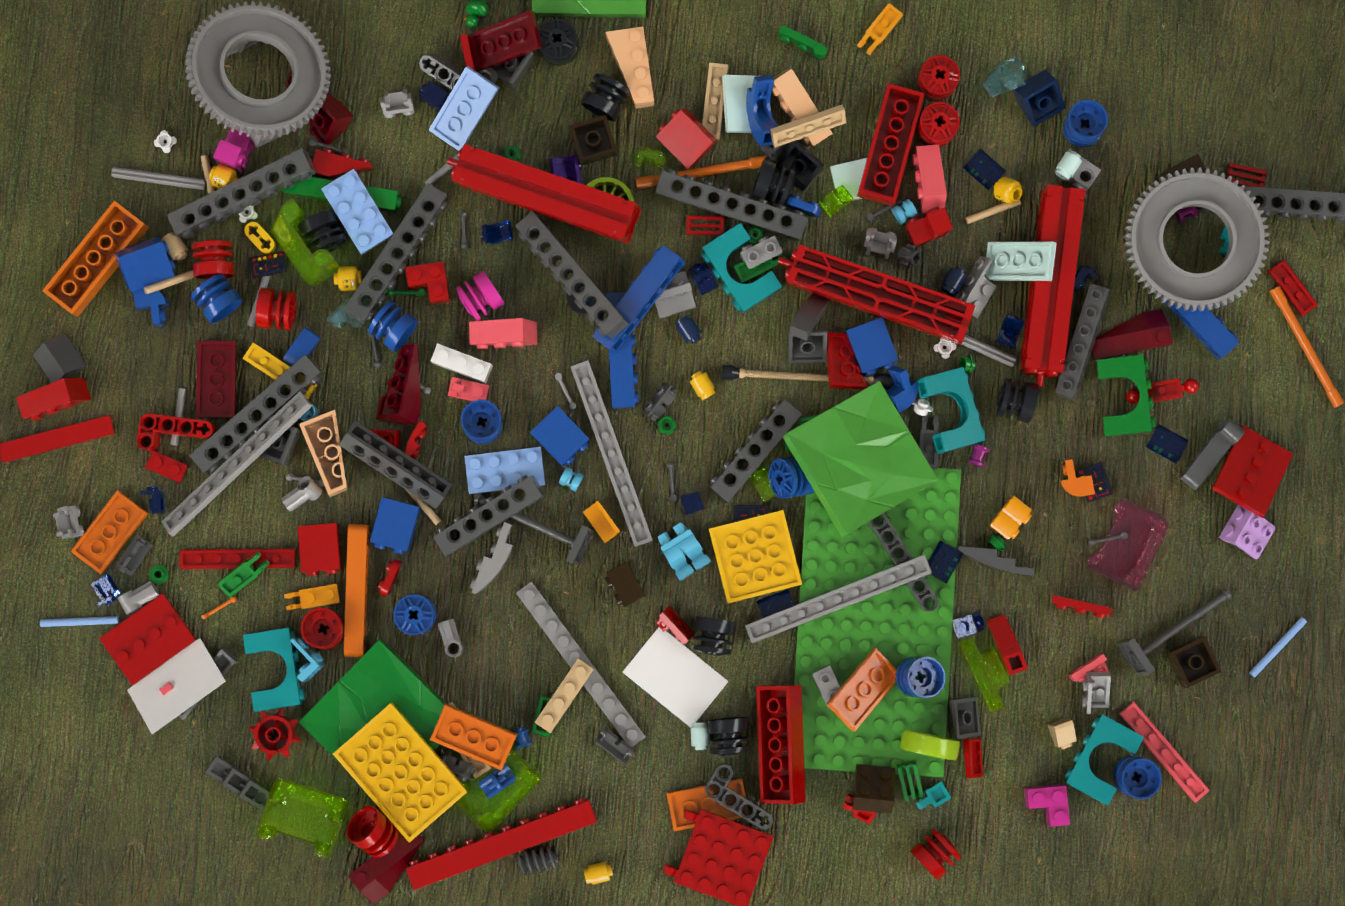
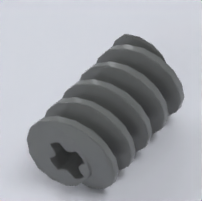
[517,844,559,876]

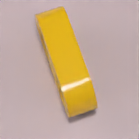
[244,222,276,254]

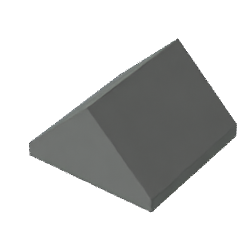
[493,52,535,90]
[787,330,827,363]
[33,333,87,383]
[260,426,302,466]
[948,697,981,739]

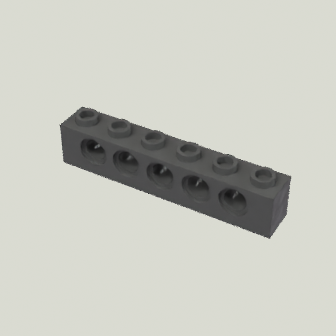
[1055,284,1110,401]
[710,399,802,503]
[339,421,452,509]
[433,475,546,557]

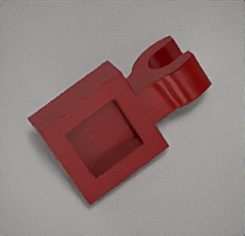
[842,794,877,824]

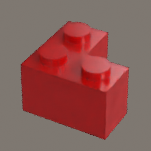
[905,207,953,247]
[405,261,451,305]

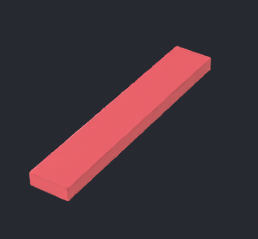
[1118,701,1210,803]

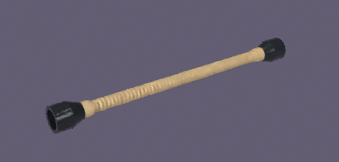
[722,365,891,389]

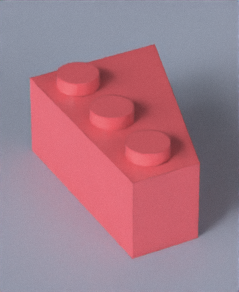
[912,144,947,215]
[469,318,537,349]

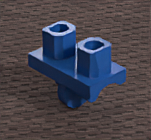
[478,763,518,799]

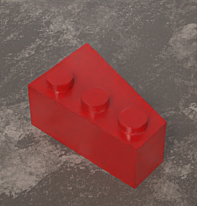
[16,378,91,421]

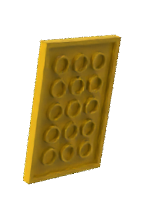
[333,702,468,842]

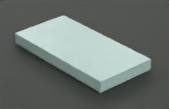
[984,242,1057,281]

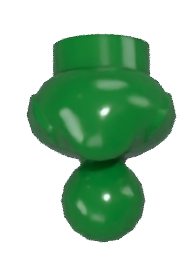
[464,0,489,28]

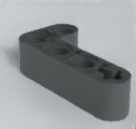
[419,53,498,90]
[1179,419,1245,490]
[705,763,773,829]

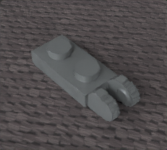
[919,415,940,469]

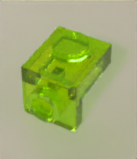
[635,147,666,168]
[819,185,854,218]
[749,468,776,503]

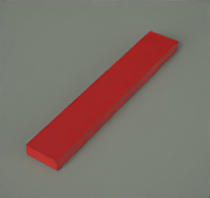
[0,415,115,463]
[179,549,296,569]

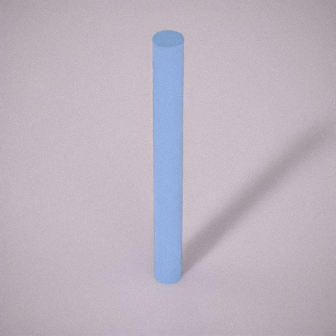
[40,616,119,627]
[1249,617,1307,678]

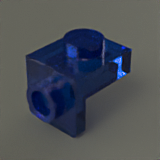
[481,221,513,245]
[688,262,719,295]
[996,314,1025,348]
[91,573,120,607]
[952,611,984,639]

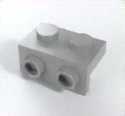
[740,235,783,269]
[1082,672,1111,714]

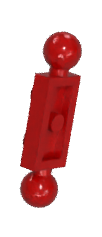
[1126,378,1199,404]

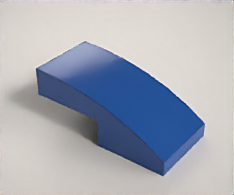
[282,327,321,367]

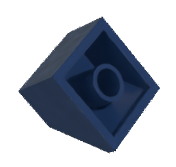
[1013,70,1066,127]

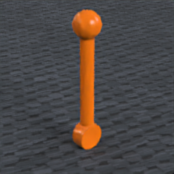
[201,595,237,620]

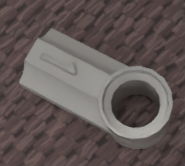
[281,476,322,512]
[118,581,160,615]
[438,619,464,658]

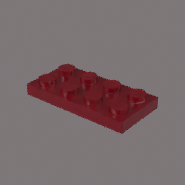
[468,10,542,72]
[196,341,237,418]

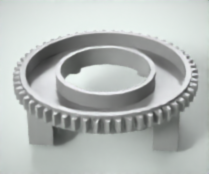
[185,1,331,148]
[1123,168,1270,312]

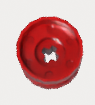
[917,55,960,102]
[916,102,960,148]
[192,240,235,280]
[256,288,297,331]
[300,607,345,650]
[346,806,399,858]
[909,828,961,881]

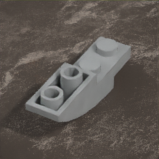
[470,522,513,594]

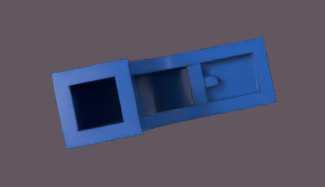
[746,75,778,146]

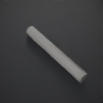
[424,154,460,185]
[247,271,271,328]
[170,388,187,446]

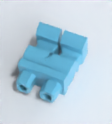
[658,522,711,581]

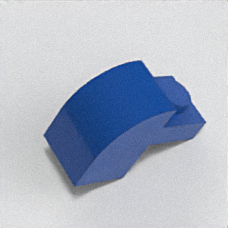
[133,288,170,327]
[886,366,918,413]

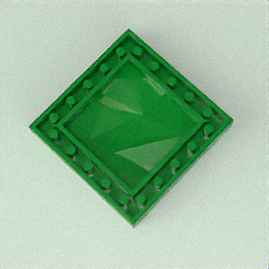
[299,638,446,766]

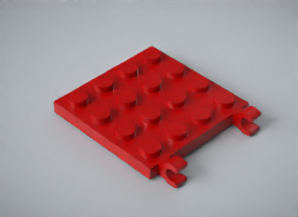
[663,809,774,906]

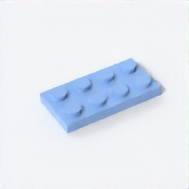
[429,66,500,151]
[321,169,394,255]
[464,447,545,494]

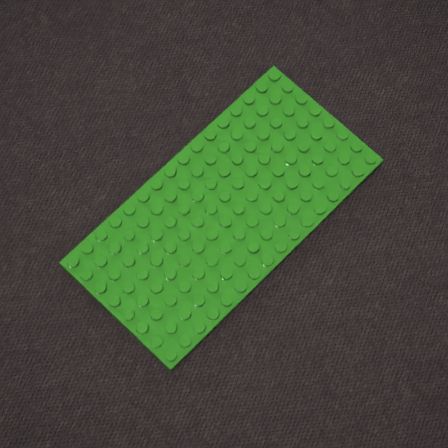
[794,468,961,778]

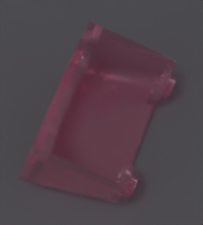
[1087,499,1169,592]

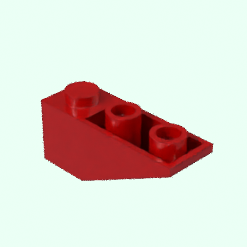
[313,148,374,180]
[986,614,1028,675]

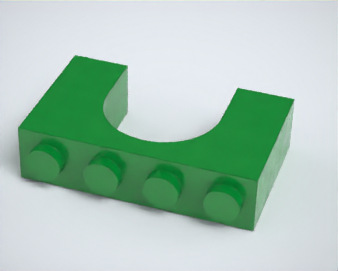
[1097,355,1156,437]

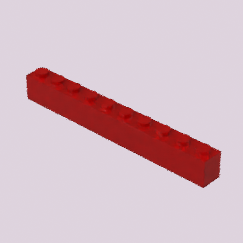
[406,797,597,890]

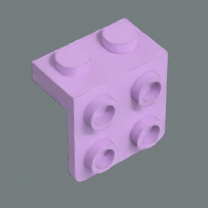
[1219,505,1275,559]

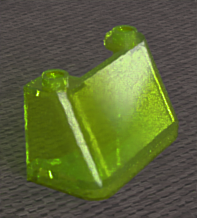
[271,198,340,286]
[455,747,541,832]
[255,779,348,859]

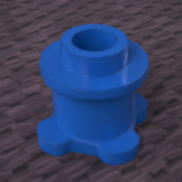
[513,727,533,750]

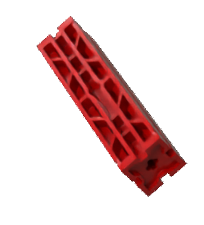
[447,144,642,245]
[1019,184,1086,387]
[778,244,976,345]

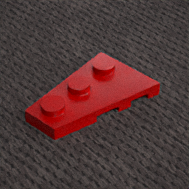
[827,332,868,390]
[1051,595,1115,619]

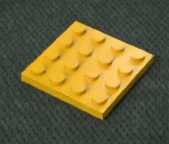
[709,510,802,603]

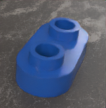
[784,194,822,217]

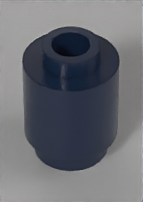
[941,266,967,296]
[675,315,702,344]

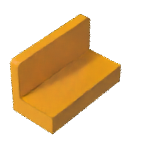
[583,500,620,543]

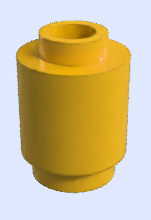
[689,371,716,400]
[584,861,613,885]

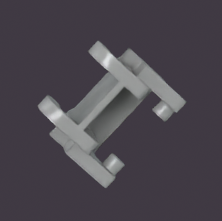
[380,88,414,118]
[864,228,897,260]
[53,506,84,539]

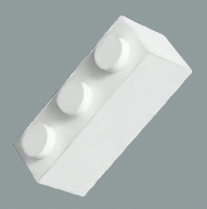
[431,343,493,384]

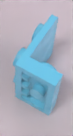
[290,637,325,682]

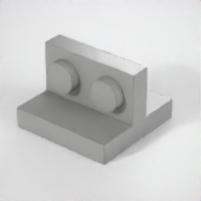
[655,271,696,319]

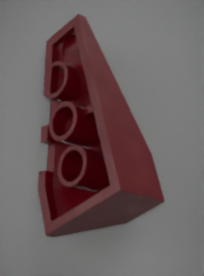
[285,69,353,145]
[1092,309,1173,360]
[376,343,421,425]
[348,834,424,904]

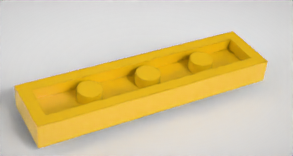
[243,343,317,399]

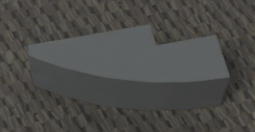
[789,294,830,341]

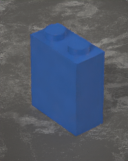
[115,237,175,292]
[845,317,898,376]
[530,406,590,467]
[370,497,421,555]

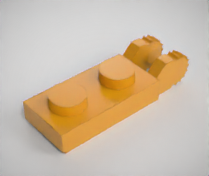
[857,3,904,55]
[284,584,341,610]

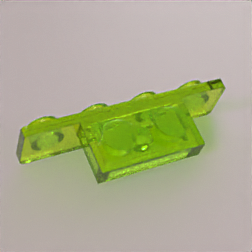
[959,638,1011,712]

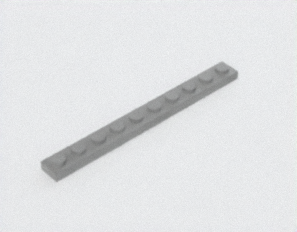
[571,360,653,547]
[161,391,312,537]
[745,555,932,644]
[516,582,646,747]

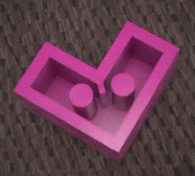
[213,128,256,173]
[1024,784,1070,827]

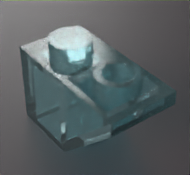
[983,57,1026,98]
[327,299,368,328]

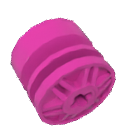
[456,270,505,321]

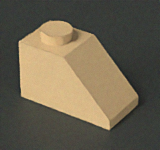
[1047,718,1077,749]

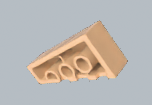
[606,27,654,109]
[772,69,832,146]
[299,410,347,497]

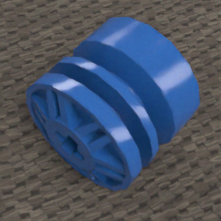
[1063,100,1108,148]
[190,273,243,324]
[368,301,418,352]
[461,399,503,444]
[769,457,815,499]
[393,594,437,635]
[895,657,946,698]
[1112,755,1162,800]

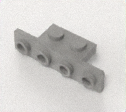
[955,256,996,319]

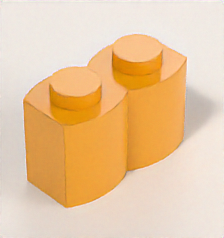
[989,496,1032,540]

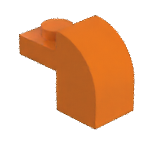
[1061,459,1095,497]

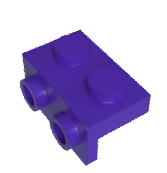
[549,155,583,184]

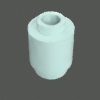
[1055,151,1082,181]
[691,722,710,750]

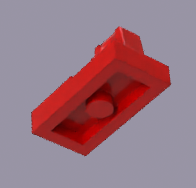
[656,606,695,645]

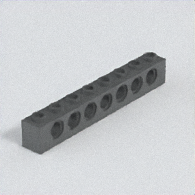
[167,148,317,239]
[655,169,808,240]
[344,183,448,325]
[1197,186,1345,222]
[515,211,629,339]
[189,355,324,473]

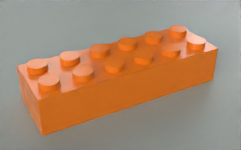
[42,201,150,317]

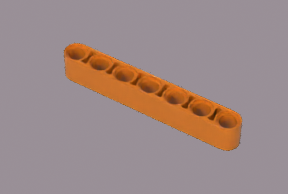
[344,524,369,657]

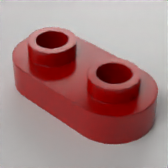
[378,559,402,597]

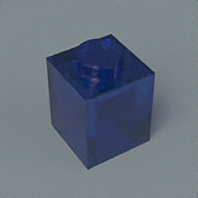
[419,80,449,112]
[680,491,704,516]

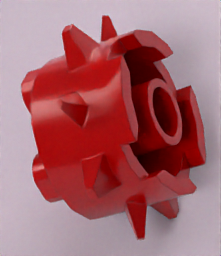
[249,708,301,761]

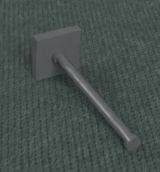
[474,493,594,566]
[1116,589,1232,676]

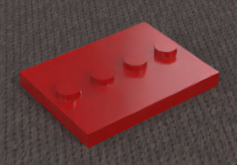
[1211,425,1293,518]
[99,593,197,686]

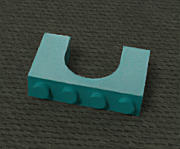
[701,223,782,313]
[915,367,985,454]
[243,627,305,712]
[1064,715,1144,806]

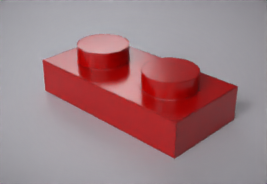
[145,450,189,483]

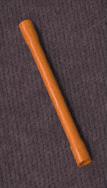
[635,155,767,189]
[1269,286,1345,408]

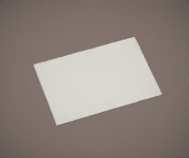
[623,627,729,728]
[127,638,226,734]

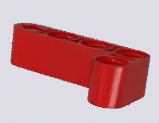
[137,414,218,452]

